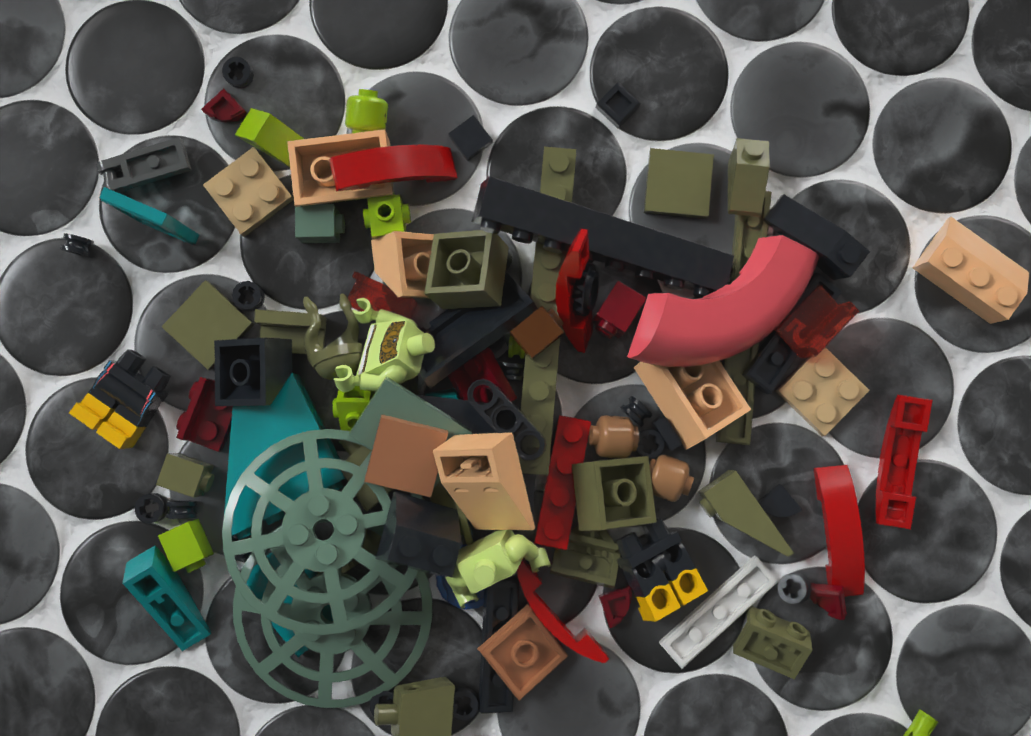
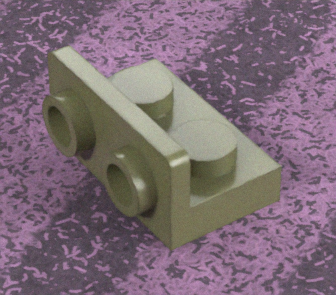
[733,606,813,680]

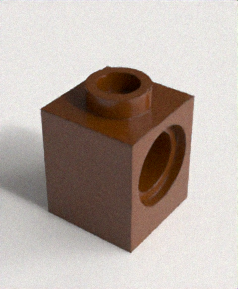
[510,306,564,360]

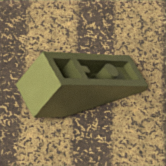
[698,470,794,557]

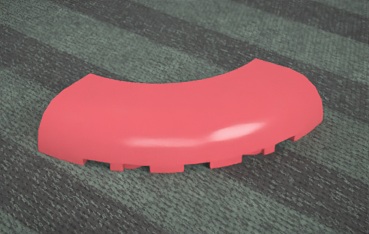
[627,235,819,367]

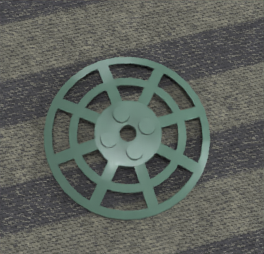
[222,429,423,635]
[233,514,433,708]

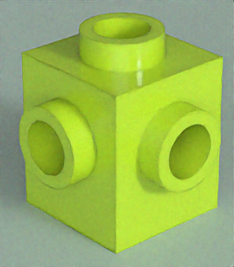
[363,192,411,239]
[333,386,375,431]

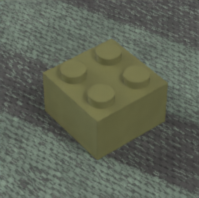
[424,230,509,309]
[572,456,657,531]

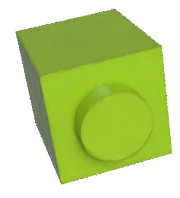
[158,519,214,573]

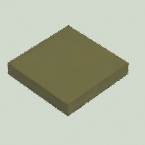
[644,148,714,219]
[161,280,255,371]

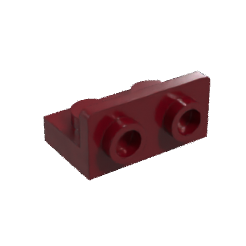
[448,347,517,403]
[176,377,233,452]

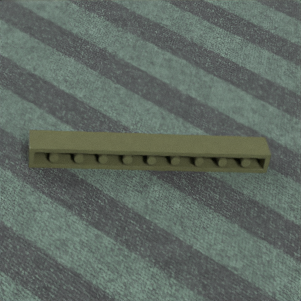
[518,146,577,475]

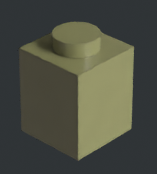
[156,453,214,498]

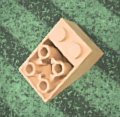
[433,432,535,530]

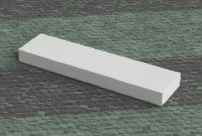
[659,555,779,669]

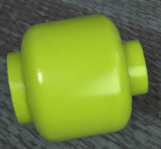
[345,89,388,133]

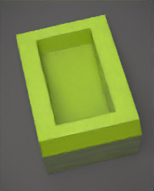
[235,108,304,167]

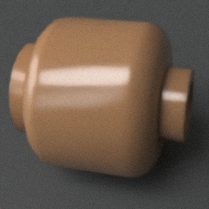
[589,415,639,458]
[650,455,694,502]

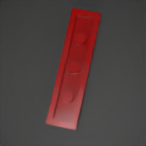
[534,415,591,551]

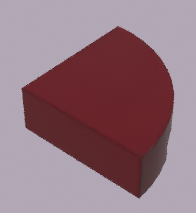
[201,88,248,123]
[810,583,847,620]
[598,585,632,628]

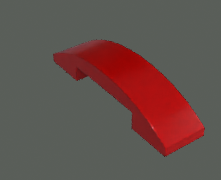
[329,144,458,192]
[556,229,593,353]
[876,395,933,529]
[814,465,865,597]
[517,559,610,664]

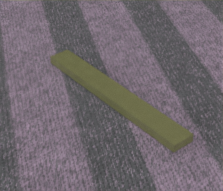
[716,191,772,445]

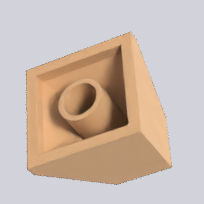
[371,231,434,298]

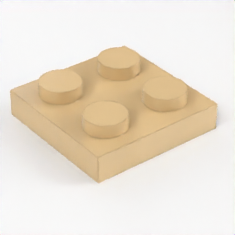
[203,147,294,237]
[776,345,870,436]

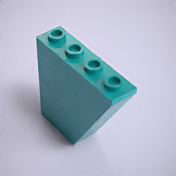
[224,373,346,540]

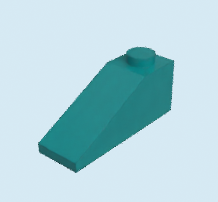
[122,545,211,651]

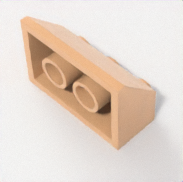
[287,129,393,207]
[912,217,1029,324]
[634,361,751,450]

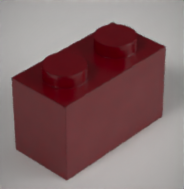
[592,281,647,339]

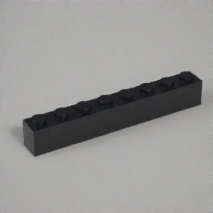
[471,176,734,298]

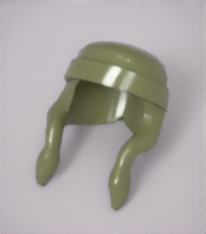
[303,294,363,381]

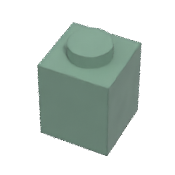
[295,204,345,244]

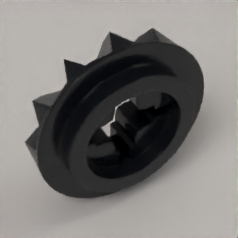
[573,263,599,316]

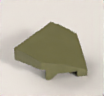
[549,525,621,589]

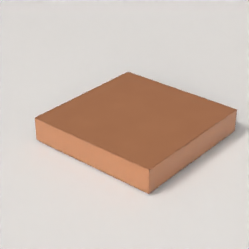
[364,414,448,497]
[477,604,568,701]

